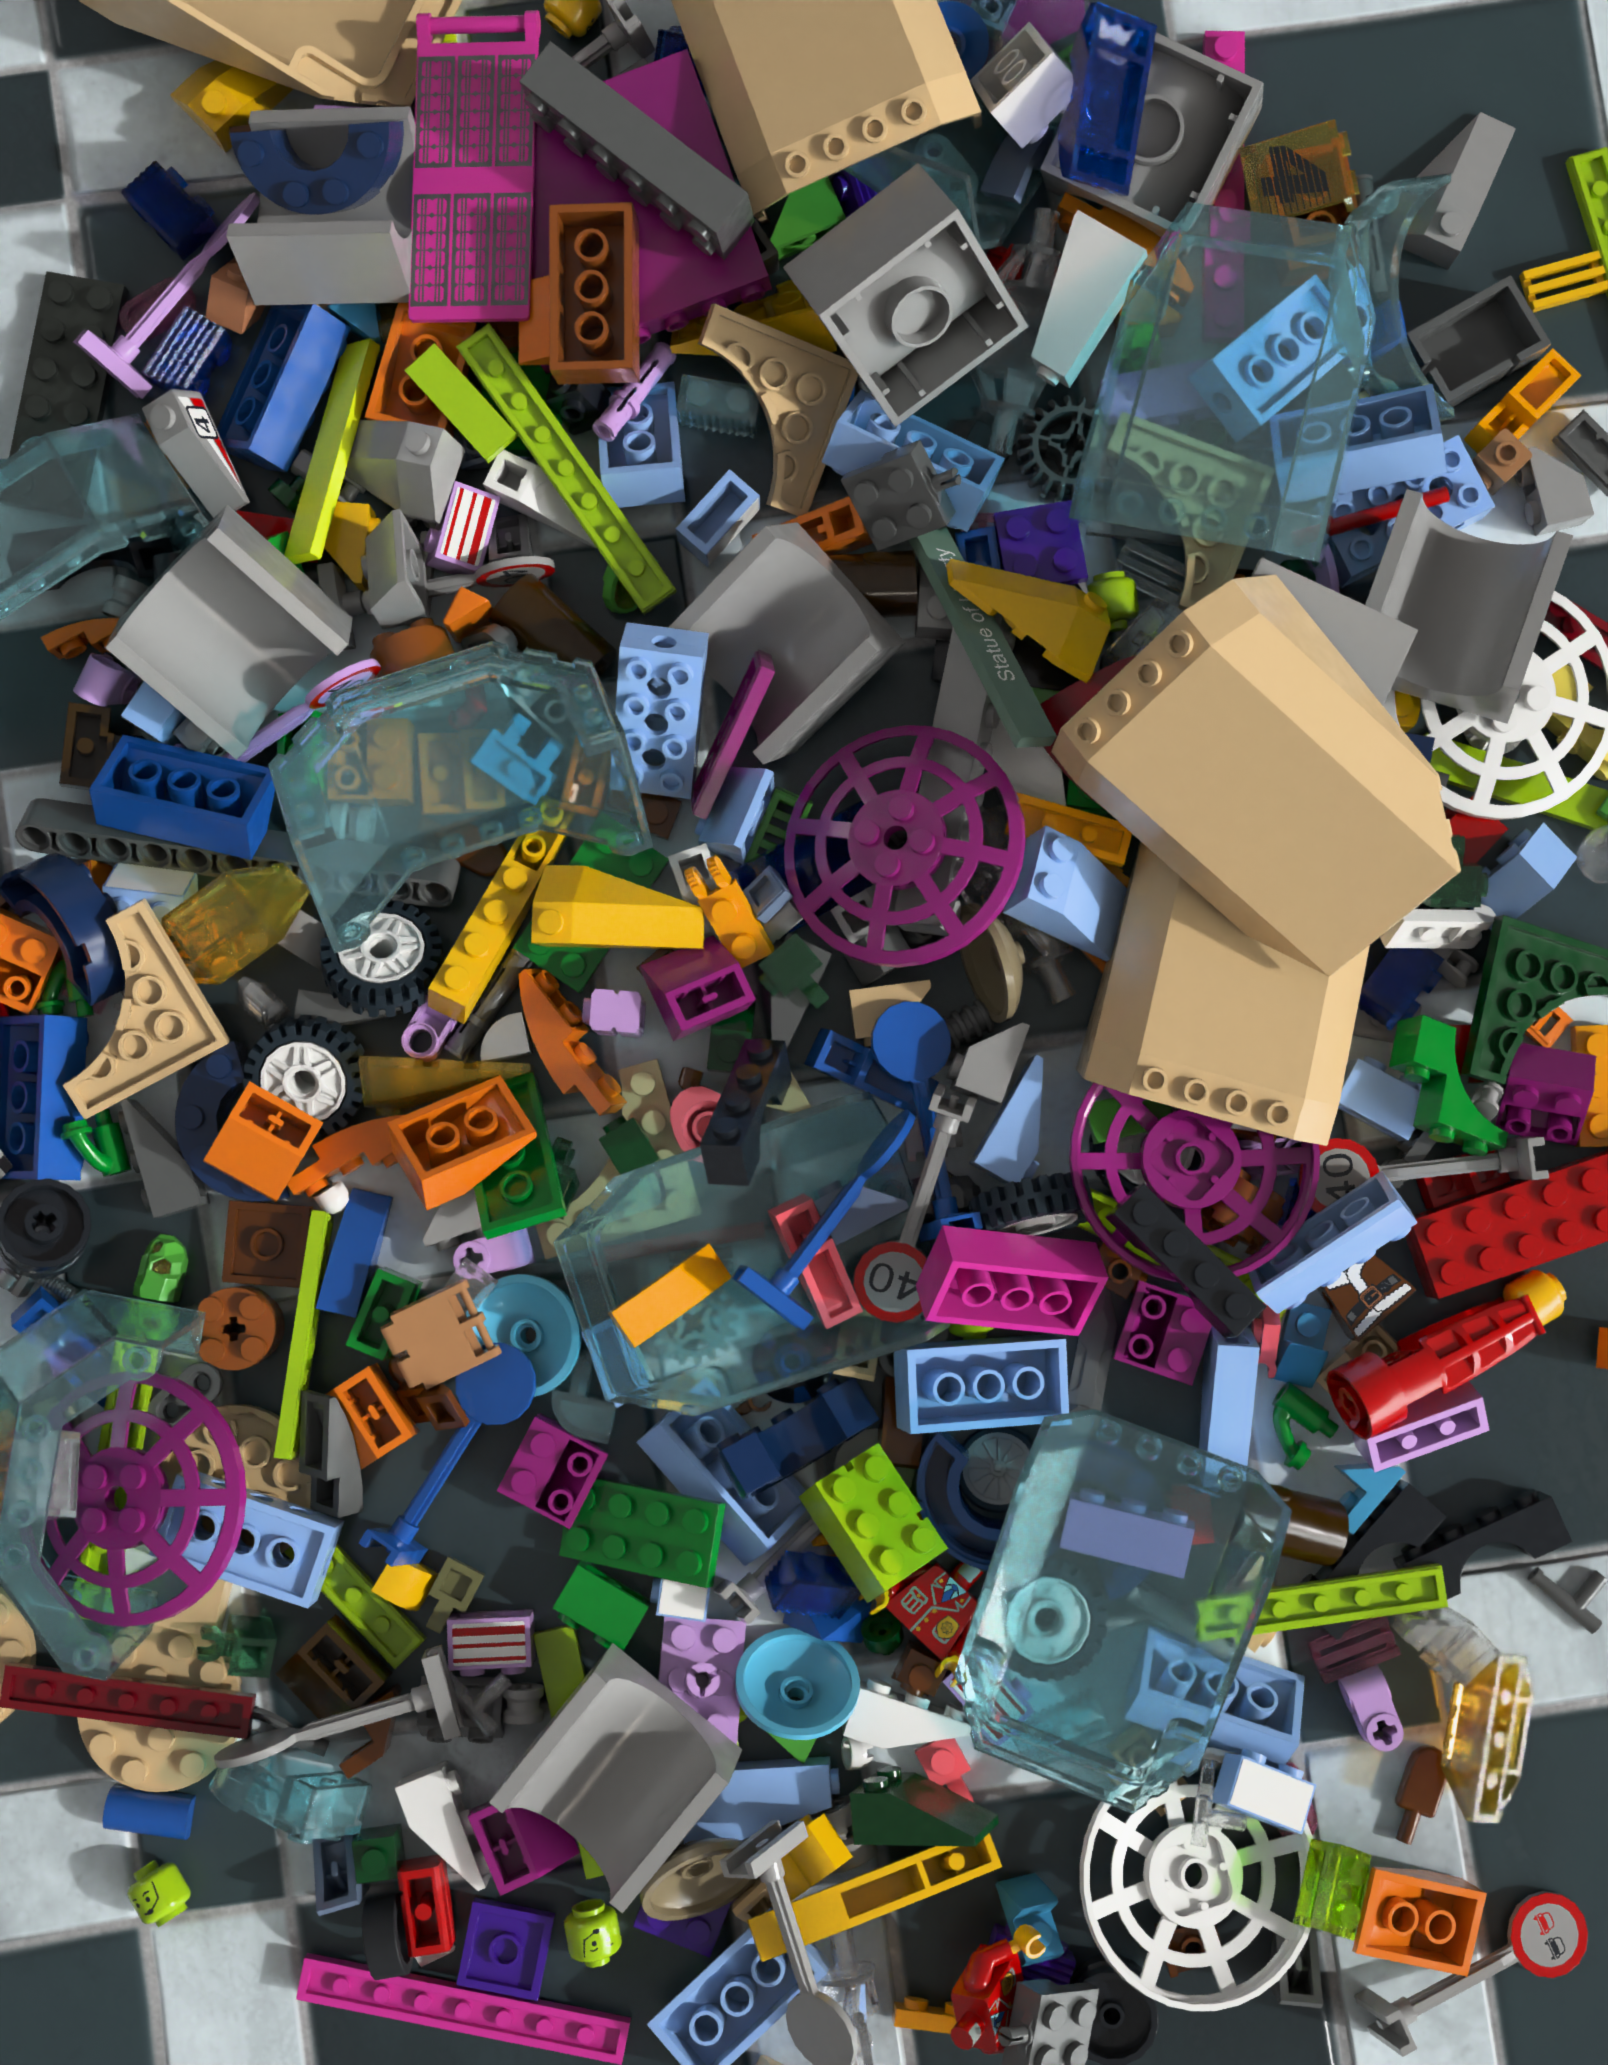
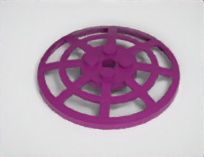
[784,725,1026,967]
[1069,1082,1320,1282]
[18,1370,247,1627]

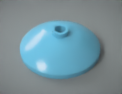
[466,1274,582,1397]
[735,1628,860,1740]

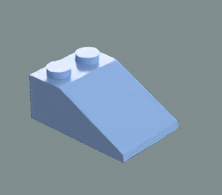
[598,381,685,508]
[695,767,775,865]
[1003,826,1127,961]
[969,1054,1044,1184]

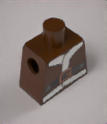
[1317,1255,1416,1342]

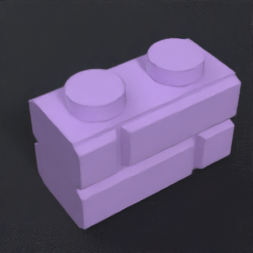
[582,989,646,1038]

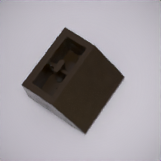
[275,1614,393,1719]

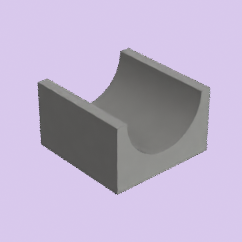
[1040,13,1264,258]
[226,106,416,305]
[783,163,1029,427]
[1365,489,1573,724]
[105,504,353,760]
[668,522,906,765]
[1251,558,1418,705]
[489,1643,742,1914]

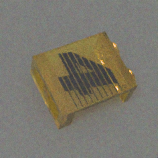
[1238,119,1360,238]

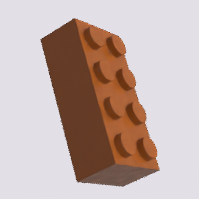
[549,202,640,385]

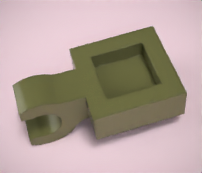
[426,1555,485,1634]

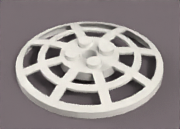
[1383,591,1608,820]
[1080,1746,1319,2011]

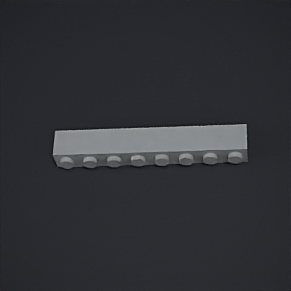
[894,612,1016,936]

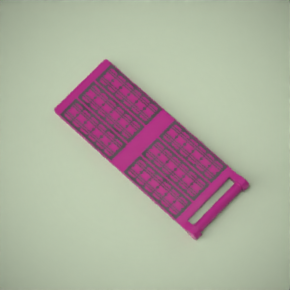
[408,10,541,323]

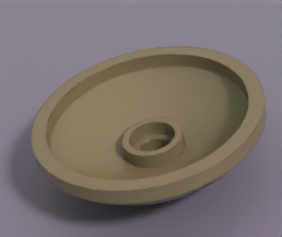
[959,903,1025,1023]
[640,1838,758,1921]

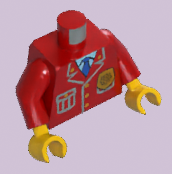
[859,1561,983,1687]
[950,1924,1046,2054]

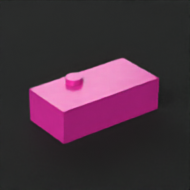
[916,1225,1109,1336]

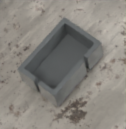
[1395,275,1552,415]

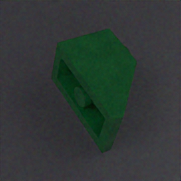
[707,995,757,1073]

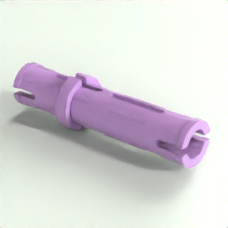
[592,342,677,442]

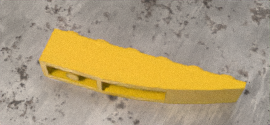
[428,794,577,1024]
[747,1833,1002,1962]

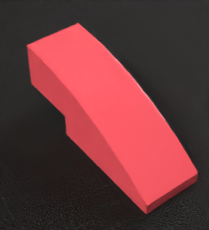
[767,1193,863,1329]

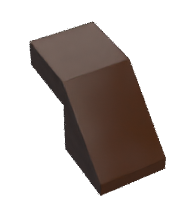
[339,1683,402,1779]

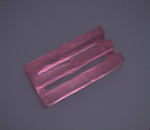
[1307,1616,1401,1684]

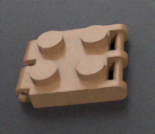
[380,1278,502,1390]

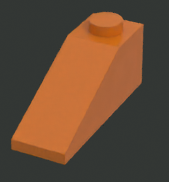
[752,496,873,556]

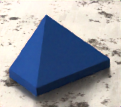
[783,1581,872,1643]

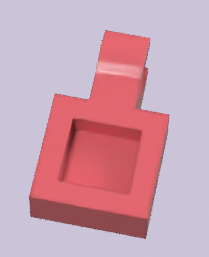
[1251,1303,1281,1378]
[915,1738,974,1802]

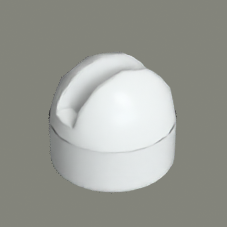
[313,1180,349,1214]
[841,1736,874,1770]

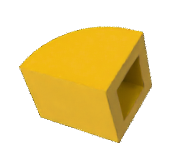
[371,1562,439,1611]

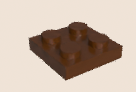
[222,1200,313,1288]

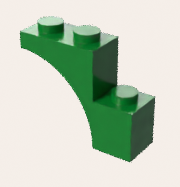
[1389,1015,1508,1156]

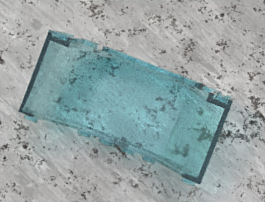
[0,413,212,621]
[268,641,654,954]
[0,1289,206,1681]

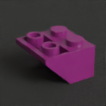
[639,935,756,1041]
[1494,1043,1596,1146]
[1113,1280,1212,1386]
[497,1412,609,1529]
[468,1801,580,1896]

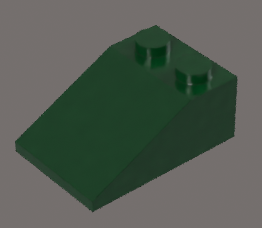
[850,1766,999,1846]

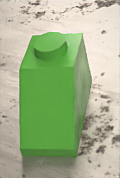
[770,177,846,261]

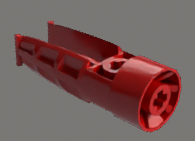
[1327,1294,1546,1440]

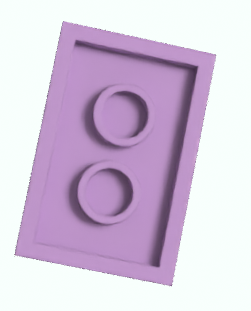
[658,1616,746,1745]

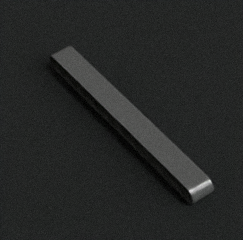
[15,798,461,908]

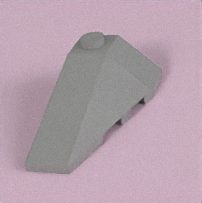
[1379,112,1516,270]
[345,420,466,524]

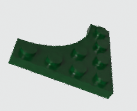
[1461,915,1608,1085]

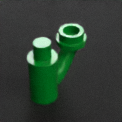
[34,954,94,1018]
[60,1109,132,1177]
[1272,1382,1339,1470]

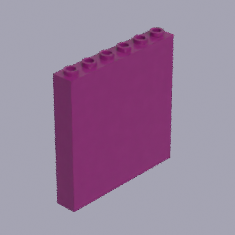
[532,49,772,374]

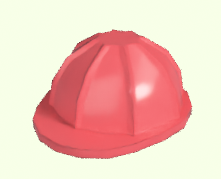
[670,1086,721,1161]

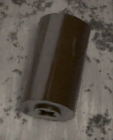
[828,550,918,618]
[489,574,617,699]
[1212,1477,1349,1566]

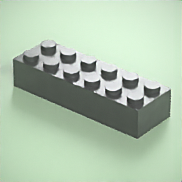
[519,41,755,260]

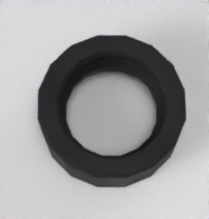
[362,1893,413,1980]

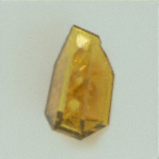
[161,863,310,985]
[1440,1653,1534,1823]

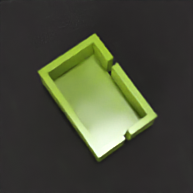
[799,1443,948,1603]

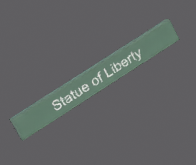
[909,526,1057,748]

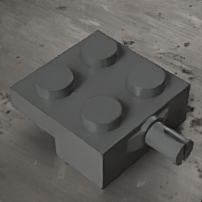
[841,440,961,551]
[998,1979,1099,2065]

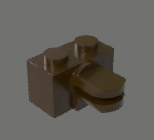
[59,702,148,790]

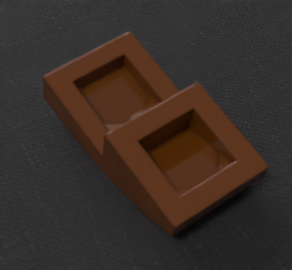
[395,1381,470,1431]

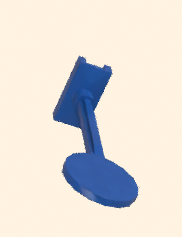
[871,1002,983,1243]
[731,1109,916,1331]
[358,1343,536,1567]

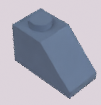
[814,1180,910,1246]

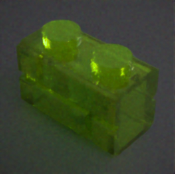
[1293,1839,1372,1941]

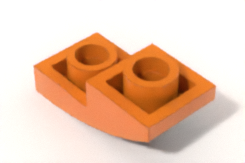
[40,618,120,659]

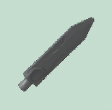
[1063,1288,1117,1434]

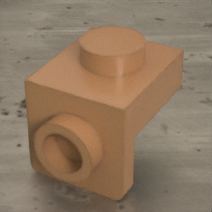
[1472,429,1532,496]

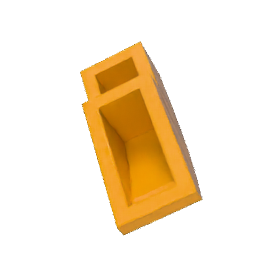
[1463,348,1582,454]
[608,1243,732,1348]

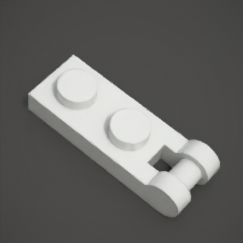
[1380,904,1496,949]

